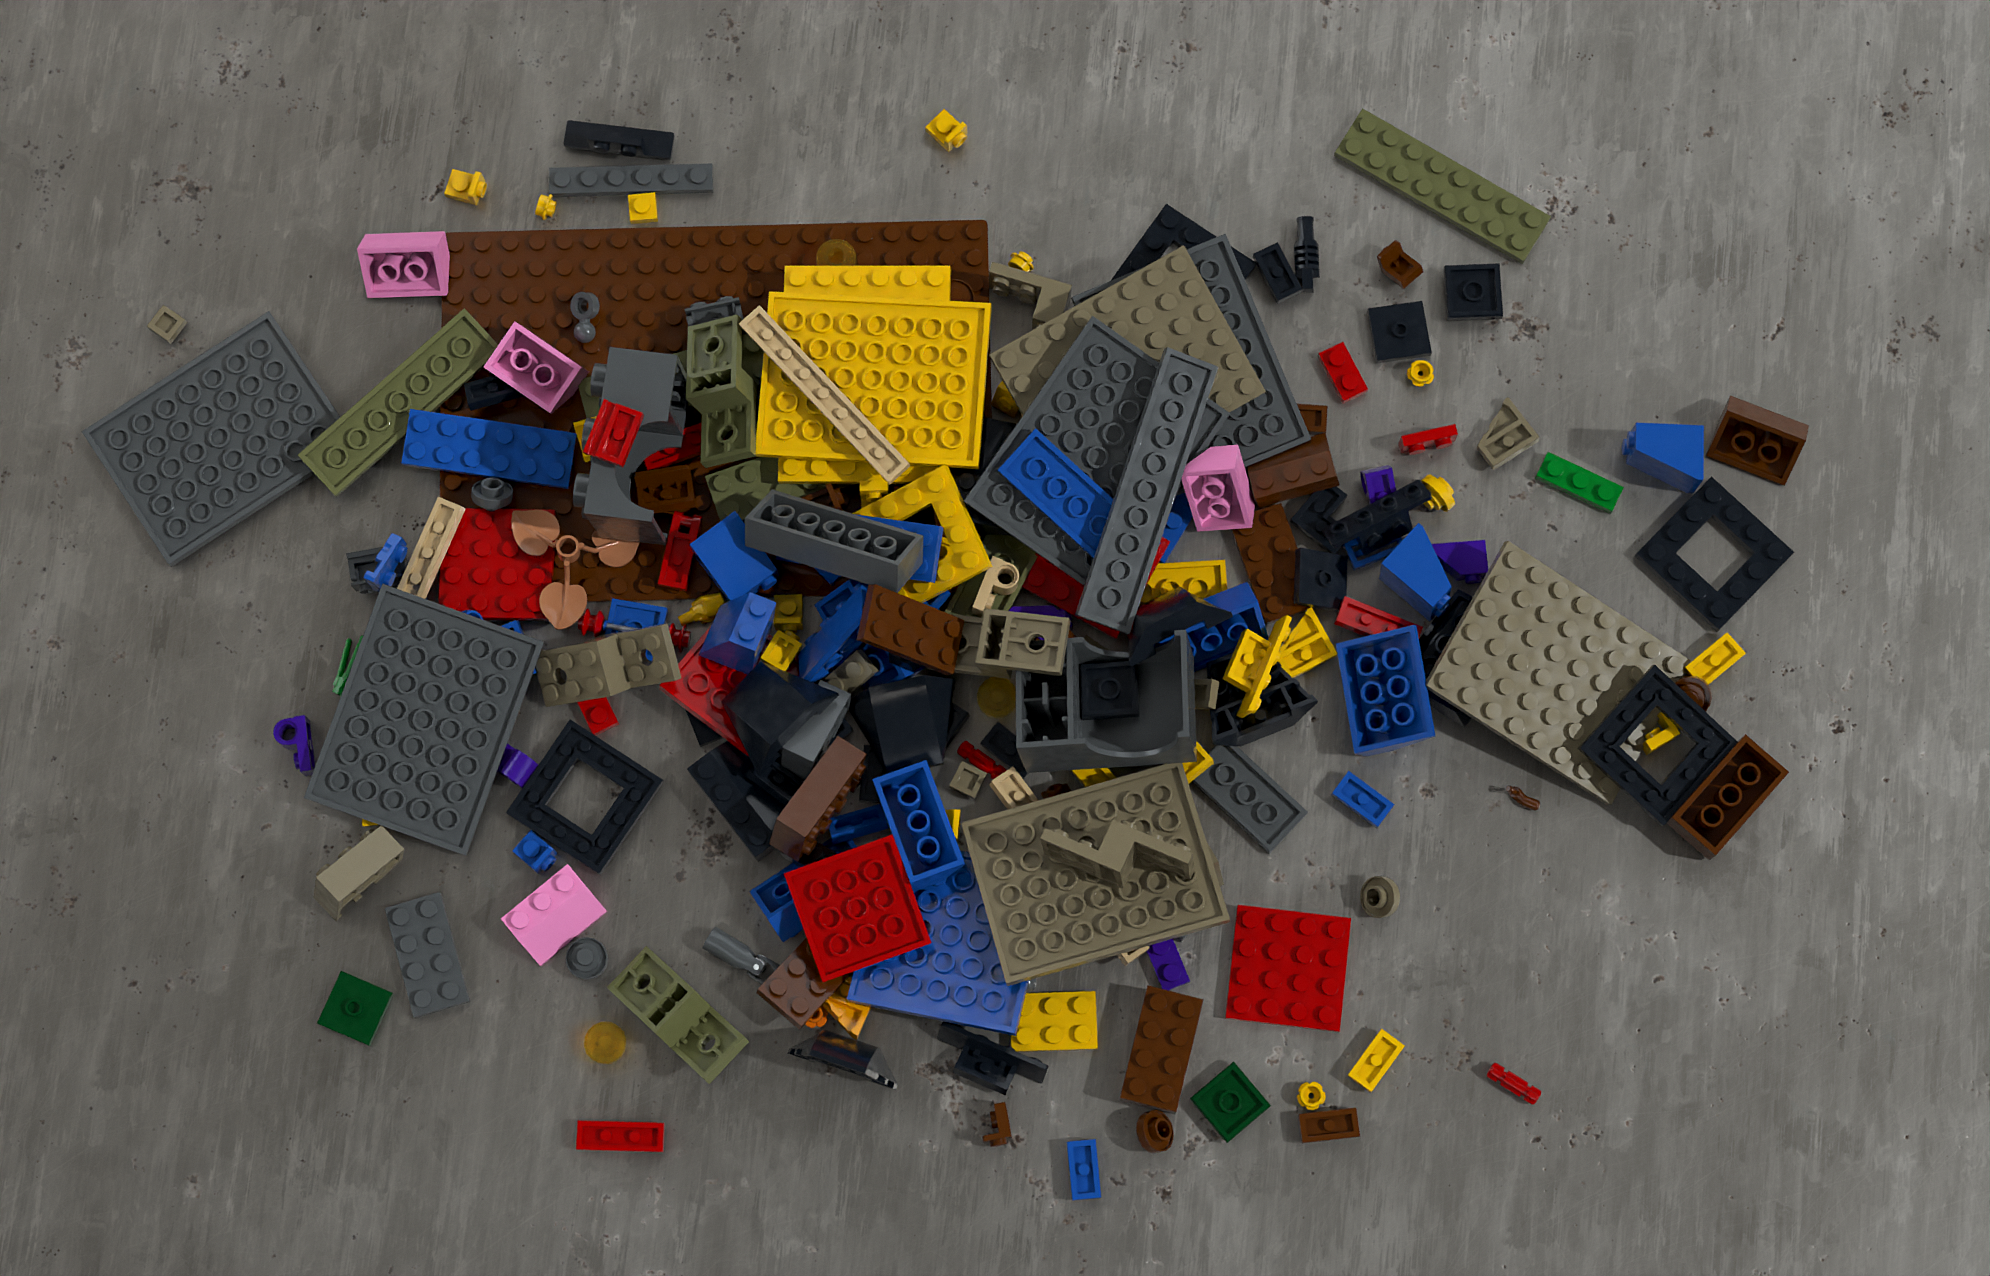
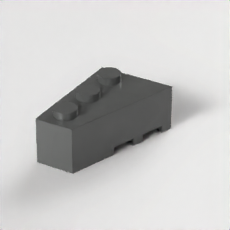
[781,680,851,782]

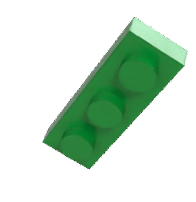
[1535,452,1624,514]

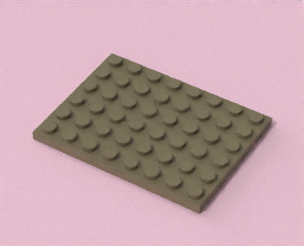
[989,245,1266,416]
[1426,541,1691,805]
[961,763,1230,986]

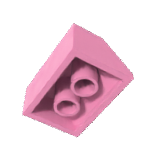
[357,231,450,298]
[484,321,589,414]
[1181,445,1255,532]
[501,864,607,966]

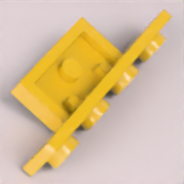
[1223,615,1292,718]

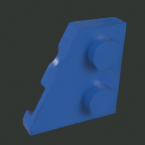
[363,533,408,592]

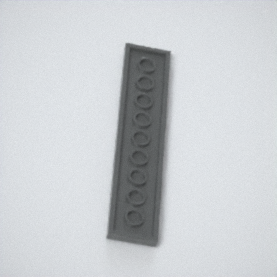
[1075,347,1218,634]

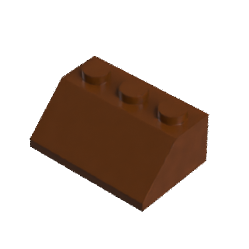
[1706,395,1809,486]
[1247,433,1340,508]

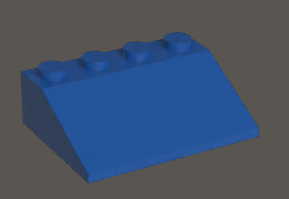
[1336,625,1436,757]

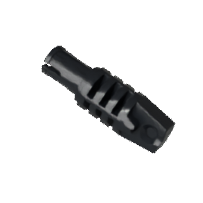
[1294,216,1320,293]

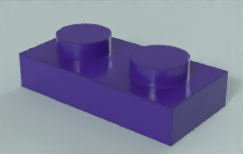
[1146,939,1190,991]

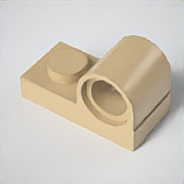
[972,556,1019,617]

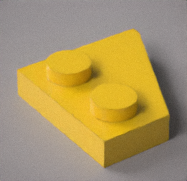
[1278,607,1337,678]

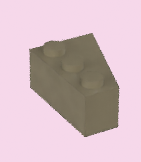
[313,826,404,921]

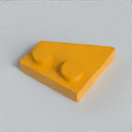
[823,977,871,1040]

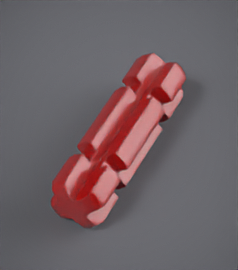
[957,741,1007,779]
[1487,1063,1541,1105]

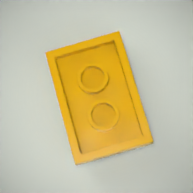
[1011,991,1098,1052]

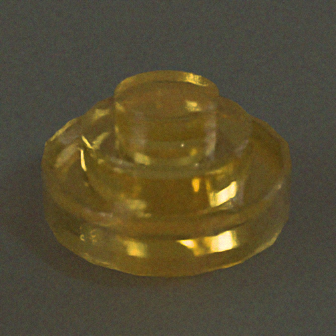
[816,239,857,266]
[977,677,1016,719]
[584,1022,627,1065]

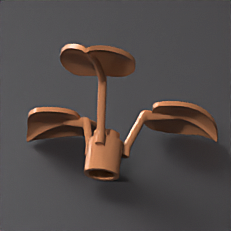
[511,510,640,630]

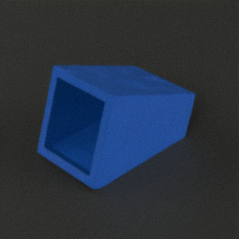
[1622,422,1704,494]
[690,511,779,601]
[1379,523,1452,622]
[699,592,776,675]

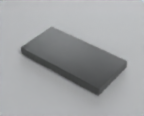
[1192,745,1308,854]

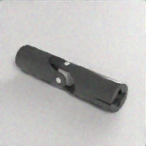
[703,927,780,984]

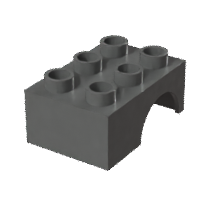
[573,347,688,545]
[1016,630,1197,773]

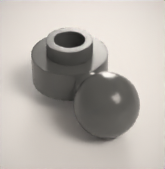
[570,292,600,343]

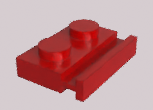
[583,399,644,468]

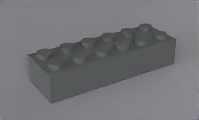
[745,490,923,593]

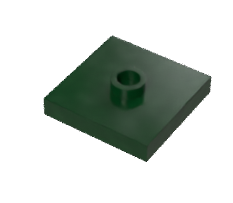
[317,971,394,1046]
[1190,1061,1271,1143]

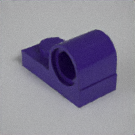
[1360,465,1396,504]
[273,715,316,776]
[497,743,538,789]

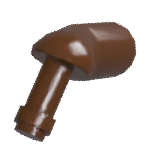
[1505,785,1540,811]

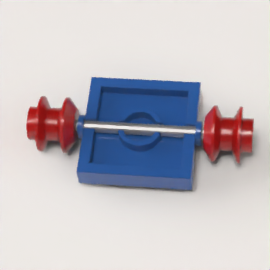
[578,598,691,662]

